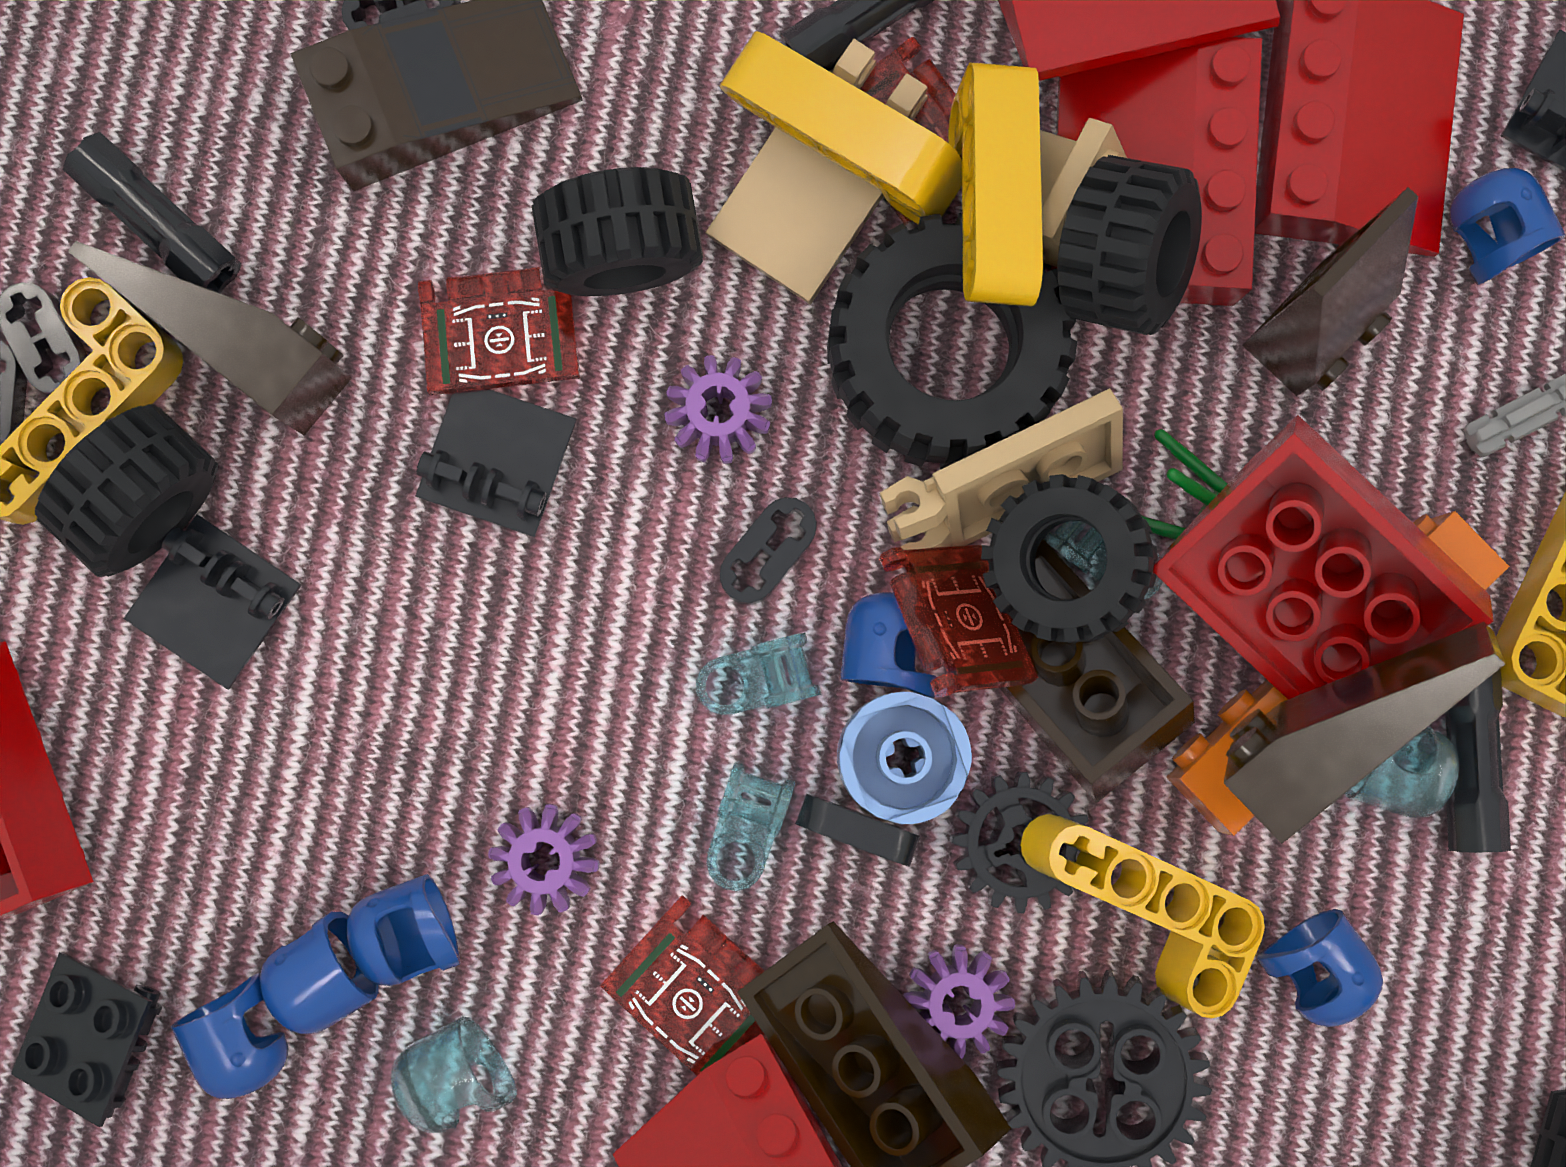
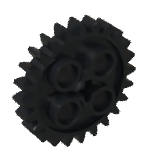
[996,970,1212,1167]

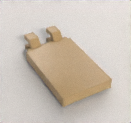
[706,39,928,305]
[880,388,1123,568]

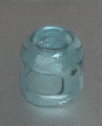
[1345,727,1459,818]
[391,1016,517,1133]

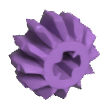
[665,355,772,464]
[488,804,600,915]
[903,944,1015,1059]

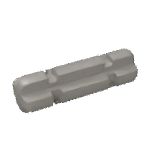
[1463,374,1566,457]

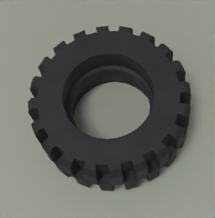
[827,213,1077,469]

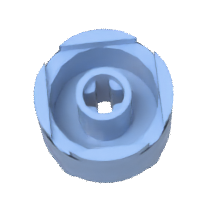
[837,692,972,824]

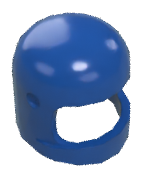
[1450,168,1566,285]
[840,592,938,698]
[346,874,460,986]
[1257,909,1383,1027]
[260,912,379,1034]
[171,973,288,1099]

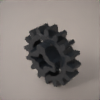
[949,771,1089,914]

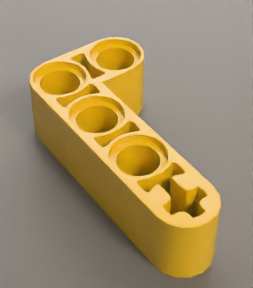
[719,31,962,224]
[948,62,1043,306]
[0,277,183,525]
[1496,491,1566,717]
[1021,814,1265,1019]

